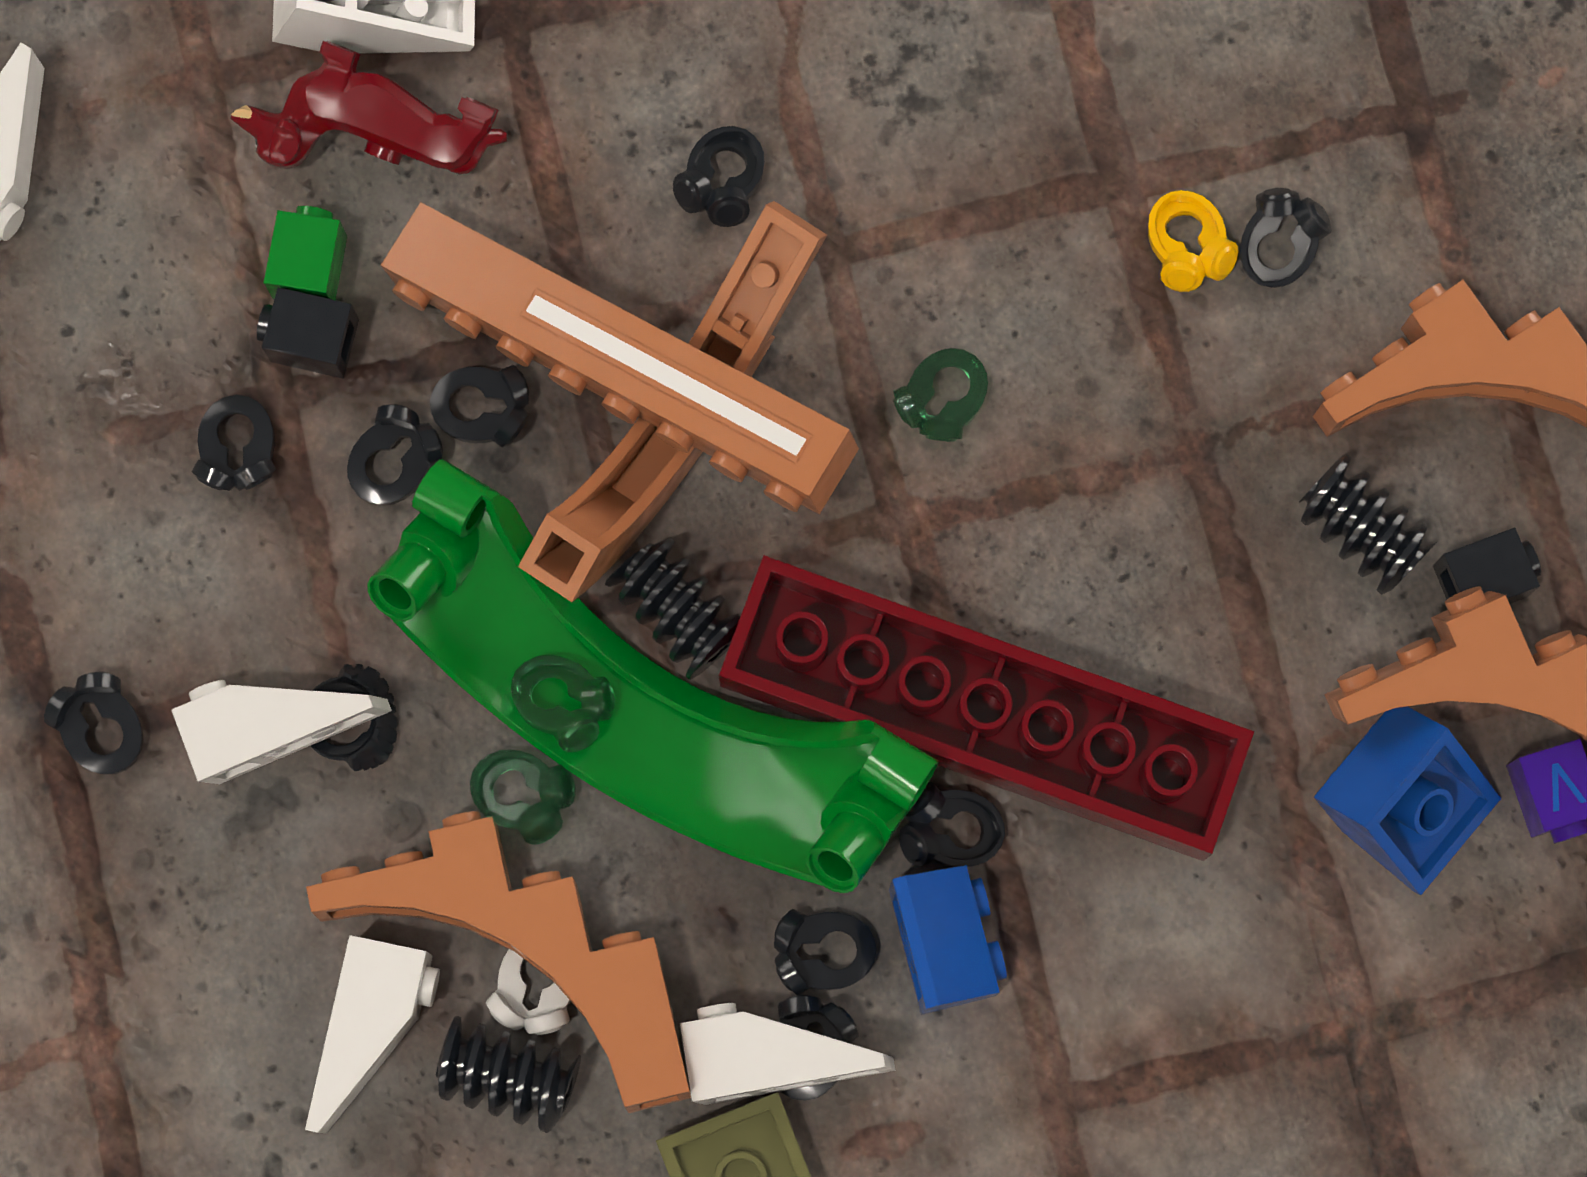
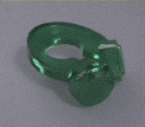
[893,348,988,442]
[511,655,615,753]
[470,749,576,845]

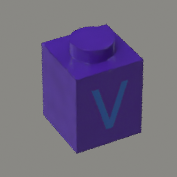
[1506,739,1587,844]

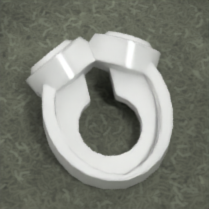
[486,949,571,1035]

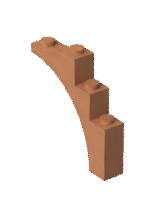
[1313,280,1587,437]
[1324,586,1587,742]
[306,811,691,1113]

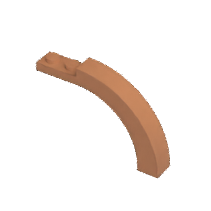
[518,201,827,602]

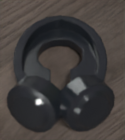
[673,126,765,227]
[1240,188,1332,288]
[430,365,529,448]
[192,394,277,491]
[347,404,443,506]
[44,672,143,775]
[899,782,1005,867]
[774,909,877,995]
[778,995,859,1101]

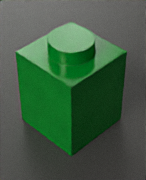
[263,206,348,300]

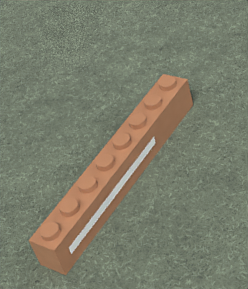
[381,202,859,515]

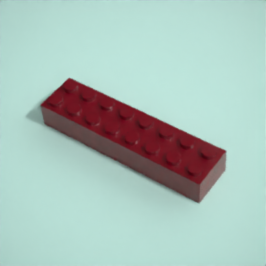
[719,555,1255,861]

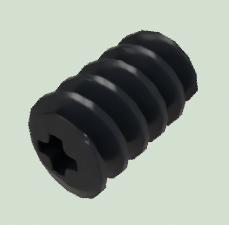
[1299,453,1438,595]
[605,538,741,680]
[436,1016,581,1133]

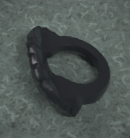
[311,664,398,771]

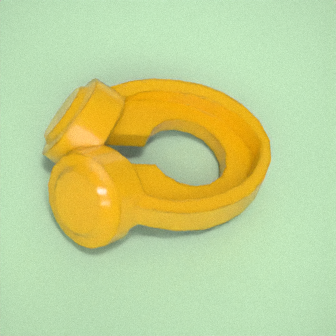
[1148,190,1239,292]

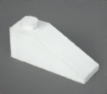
[272,0,475,53]
[0,43,45,241]
[171,680,392,784]
[305,935,440,1134]
[680,1003,896,1105]

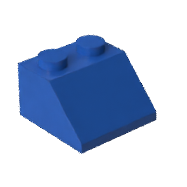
[1314,706,1501,895]
[889,865,1007,1015]

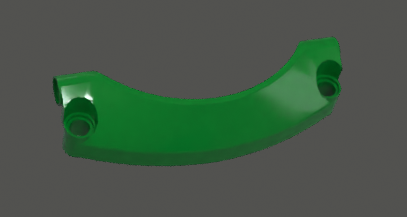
[367,459,939,893]

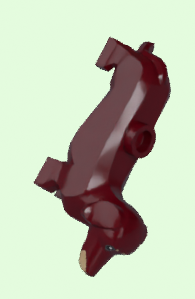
[230,41,507,175]

